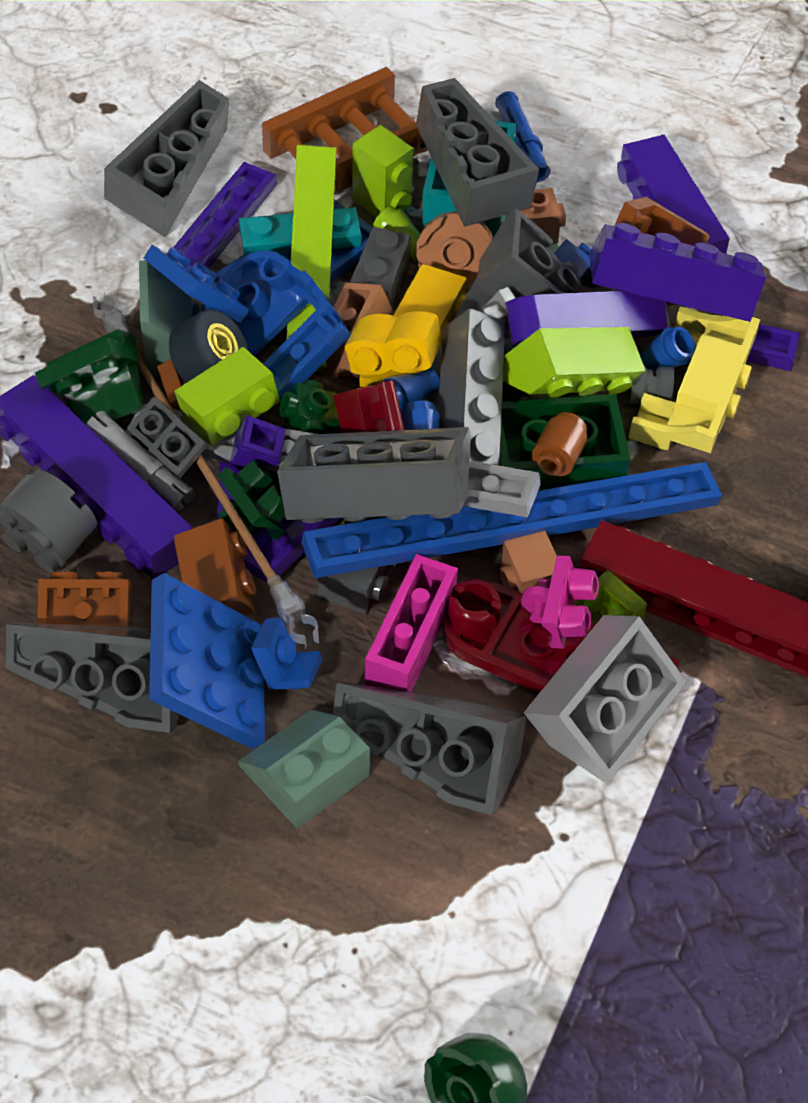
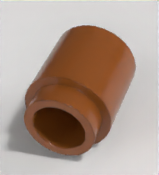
[532,412,587,476]

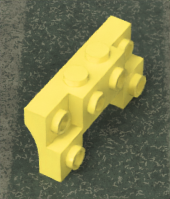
[629,306,760,453]

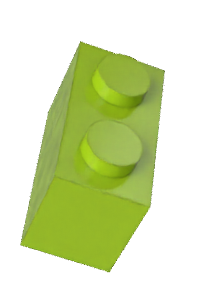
[352,125,414,217]
[174,347,280,446]

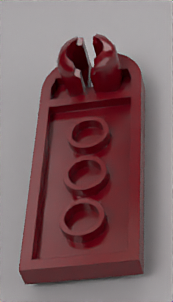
[443,579,680,694]

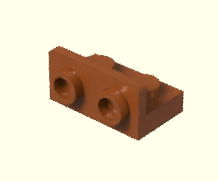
[37,572,133,627]

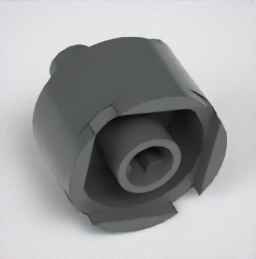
[0,469,97,573]

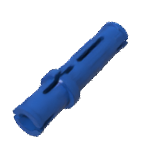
[495,91,550,183]

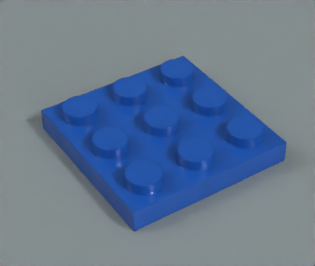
[149,573,265,749]

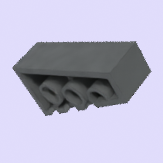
[104,80,229,237]

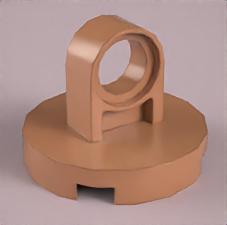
[416,211,493,290]

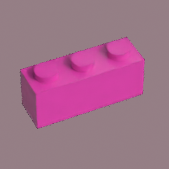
[365,554,458,693]

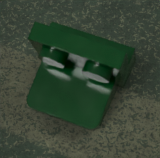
[35,329,144,425]

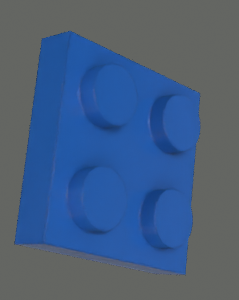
[143,245,249,323]

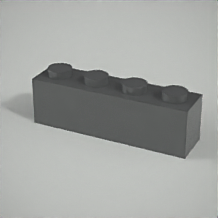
[438,308,505,466]

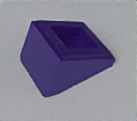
[230,415,286,466]

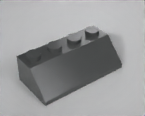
[277,427,470,523]

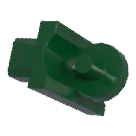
[217,460,285,541]

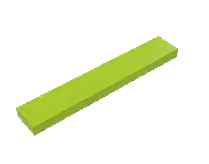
[287,145,336,372]

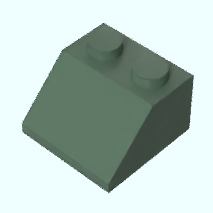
[139,260,201,376]
[238,709,370,829]

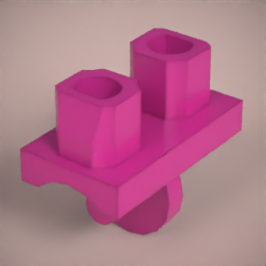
[521,556,599,649]

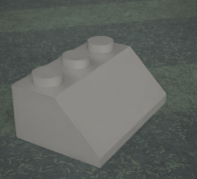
[524,615,687,782]

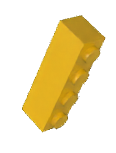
[360,264,467,388]

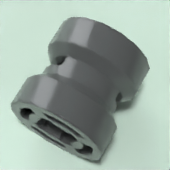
[628,365,674,405]

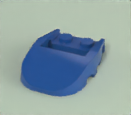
[201,250,351,403]

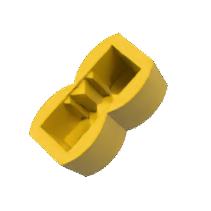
[344,311,443,376]

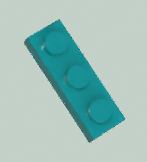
[239,207,361,257]

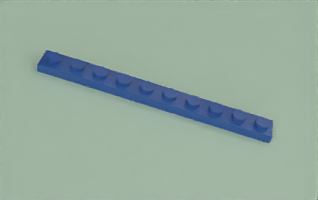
[301,462,722,578]

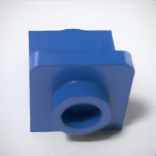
[251,618,323,690]

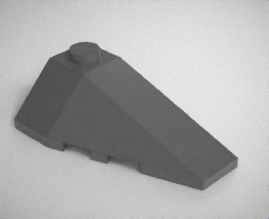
[477,208,598,298]
[6,623,180,733]
[332,681,527,815]

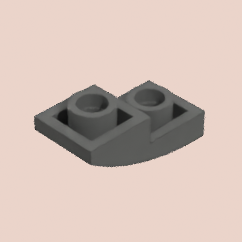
[127,396,208,478]

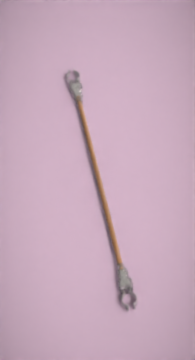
[93,292,319,649]

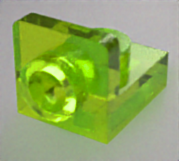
[576,570,647,621]

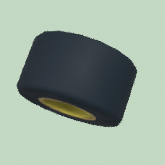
[169,309,248,383]

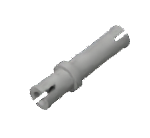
[86,411,195,511]

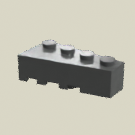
[416,78,539,227]

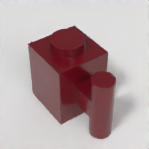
[333,380,405,433]

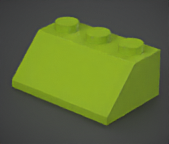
[503,327,645,397]

